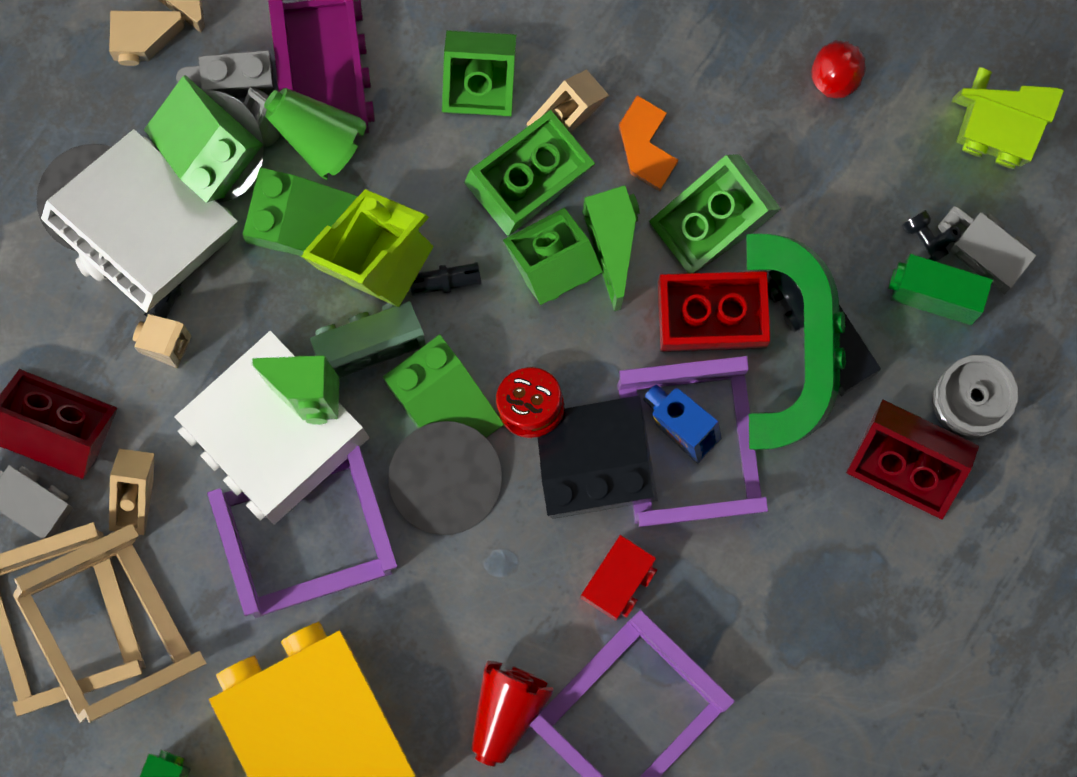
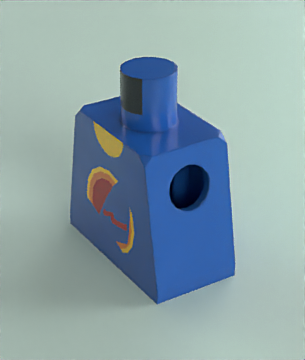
[643,384,722,464]

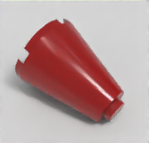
[471,661,554,767]

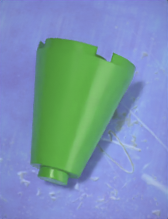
[264,88,366,180]

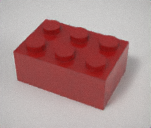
[658,271,770,352]

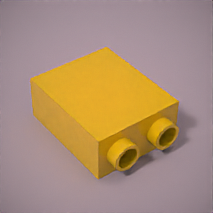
[208,622,417,777]

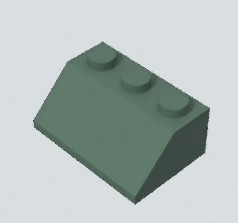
[310,301,426,378]

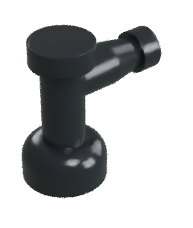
[902,210,961,262]

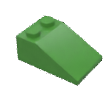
[144,75,263,203]
[464,110,595,236]
[649,154,781,274]
[243,167,358,256]
[582,185,640,311]
[382,334,504,438]

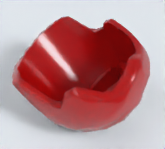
[811,40,866,98]

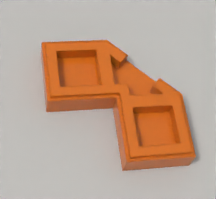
[619,95,679,192]

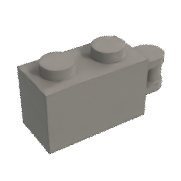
[176,50,275,99]
[938,207,1037,295]
[0,465,74,539]

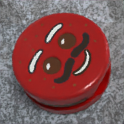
[496,367,565,438]

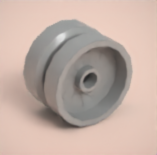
[933,355,1018,439]

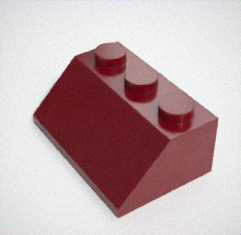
[0,369,117,479]
[846,399,979,520]

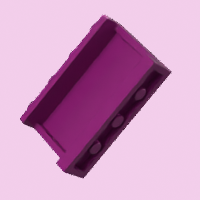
[268,0,375,143]

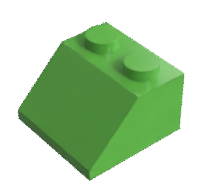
[442,30,516,116]
[503,207,603,305]
[252,355,339,425]

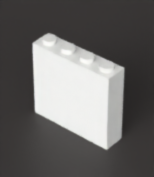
[41,129,238,313]
[175,331,369,525]

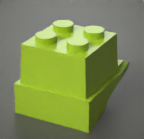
[952,67,1064,169]
[301,189,434,308]

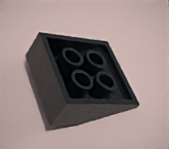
[538,395,658,519]

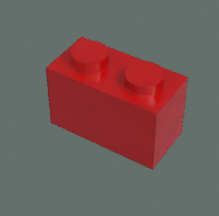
[580,535,657,621]

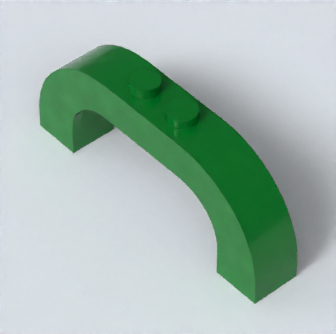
[746,234,846,449]

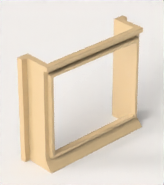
[0,522,146,716]
[13,524,206,723]

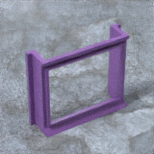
[617,356,768,527]
[207,445,398,618]
[529,610,735,777]

